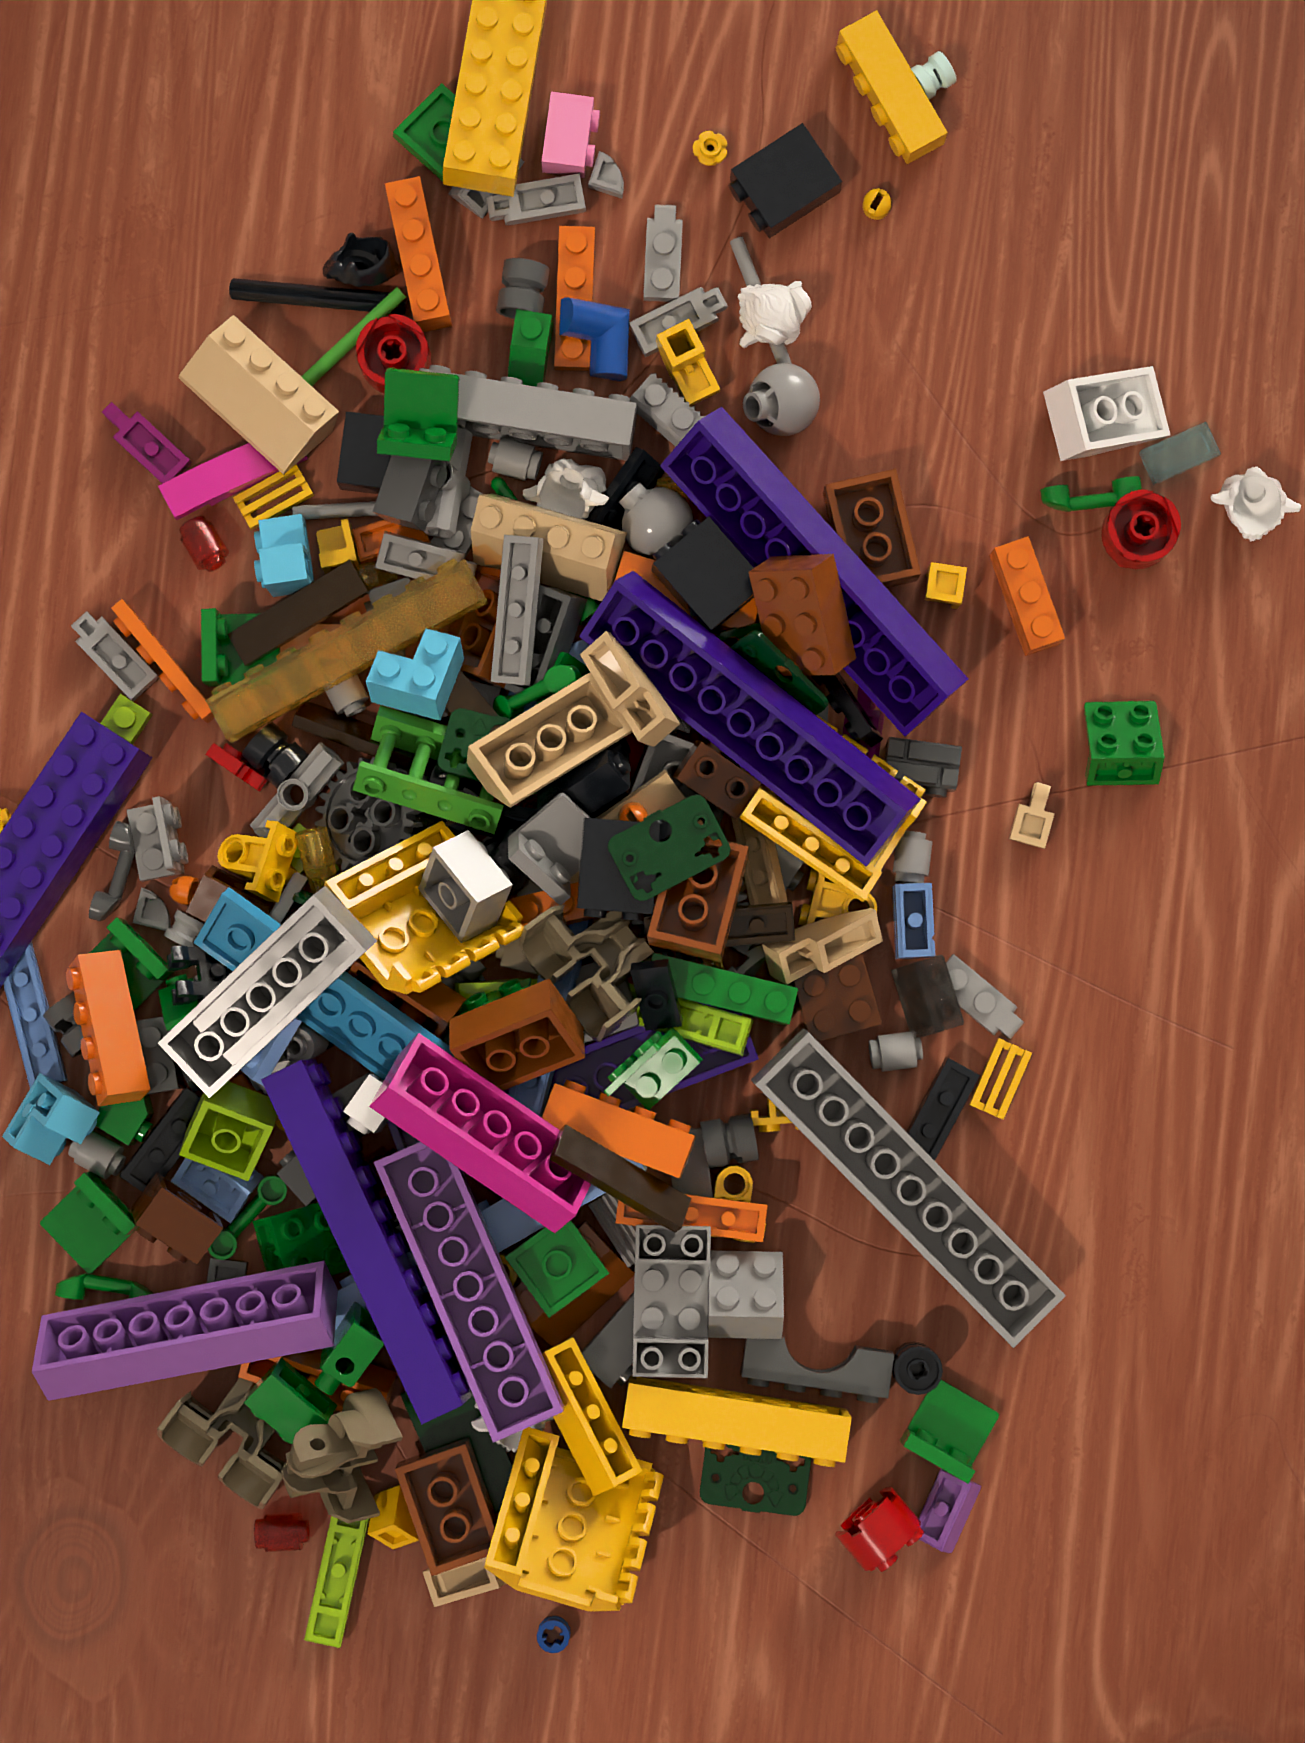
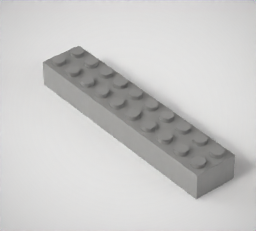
[751,1029,1066,1348]

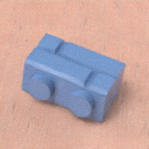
[892,883,935,959]

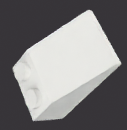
[1043,366,1170,461]

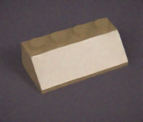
[179,315,339,475]
[471,493,627,601]
[467,672,632,808]

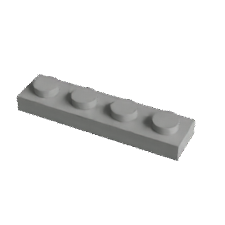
[491,535,544,686]

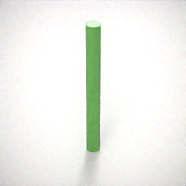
[301,287,407,386]

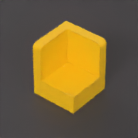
[316,519,360,574]
[924,562,967,609]
[367,1485,419,1550]

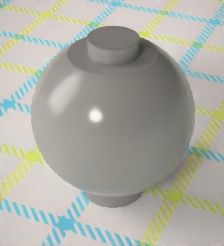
[743,363,820,436]
[619,483,694,560]

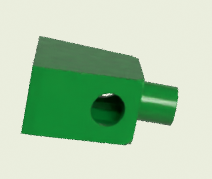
[314,1302,384,1395]

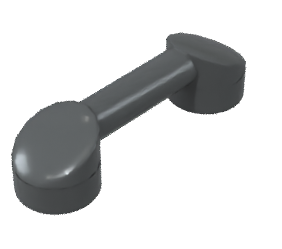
[89,821,135,921]

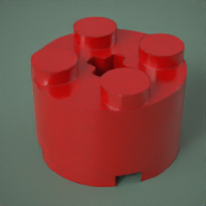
[356,314,432,394]
[1101,489,1181,569]
[835,1486,924,1572]

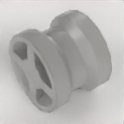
[164,909,204,947]

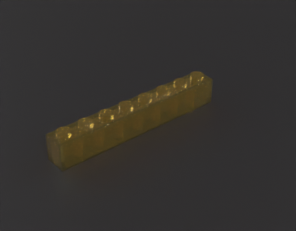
[205,559,488,743]

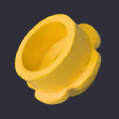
[693,131,727,166]

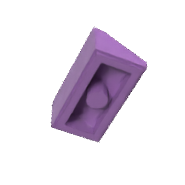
[918,1468,981,1553]

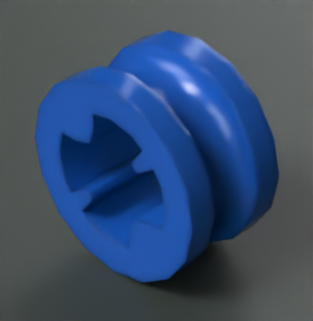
[537,1616,571,1653]

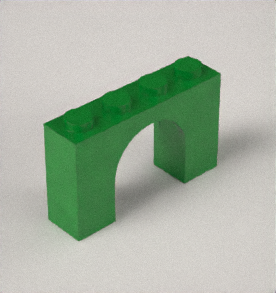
[651,953,798,1026]

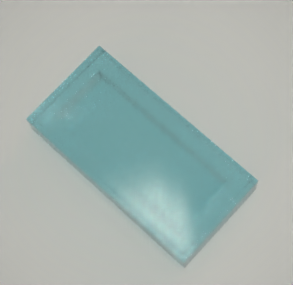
[1139,422,1221,485]

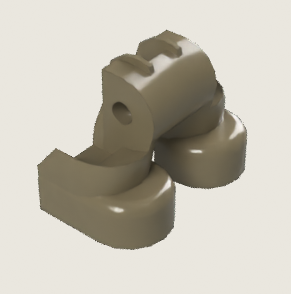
[519,904,654,1042]
[157,1378,287,1509]
[282,1388,403,1523]

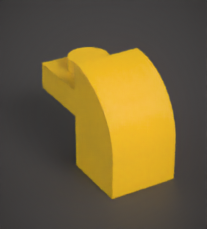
[656,319,720,407]

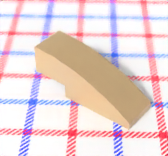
[580,631,680,747]
[762,908,883,985]
[423,1557,506,1607]

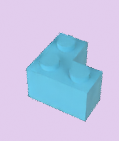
[254,514,314,597]
[366,628,464,721]
[2,1073,100,1165]

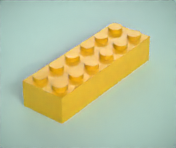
[443,0,547,197]
[622,1375,852,1467]

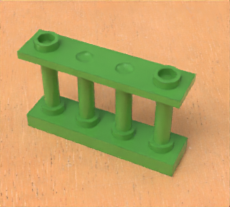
[353,705,504,834]

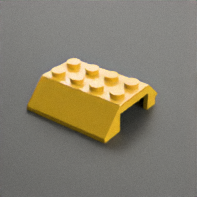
[739,715,927,902]
[324,821,523,994]
[484,1427,664,1611]

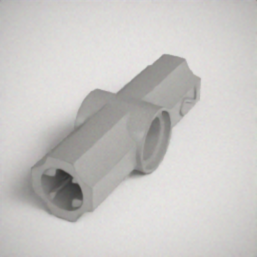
[424,428,473,539]
[250,743,345,838]

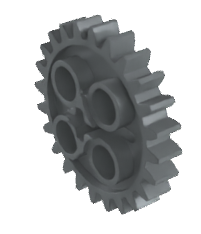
[315,757,423,871]

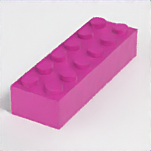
[369,1033,591,1233]

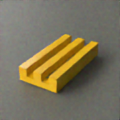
[233,464,314,530]
[969,1038,1032,1120]

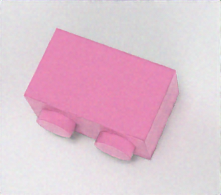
[541,92,600,178]

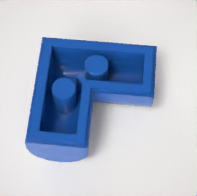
[560,297,630,381]

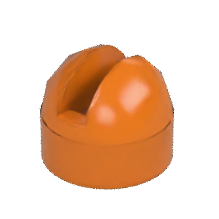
[618,802,648,822]
[169,875,199,906]

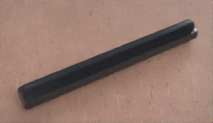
[229,278,407,315]

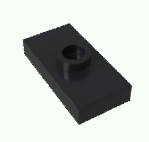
[630,959,683,1031]

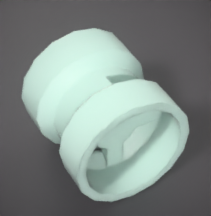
[911,51,957,99]

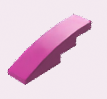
[158,443,308,520]

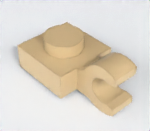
[1008,782,1055,849]

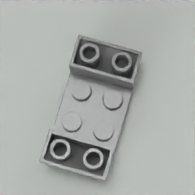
[632,1225,711,1378]

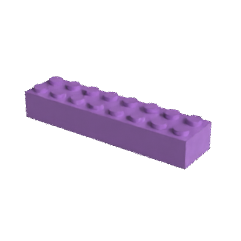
[374,1142,565,1443]
[32,1261,338,1401]

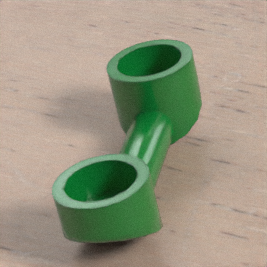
[1040,476,1142,512]
[493,664,581,719]
[208,1174,287,1260]
[55,1273,154,1300]

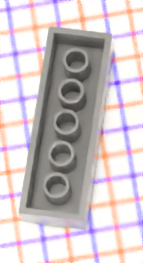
[419,365,637,461]
[158,886,377,1098]

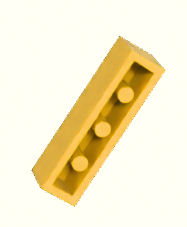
[836,10,948,164]
[542,1337,642,1497]

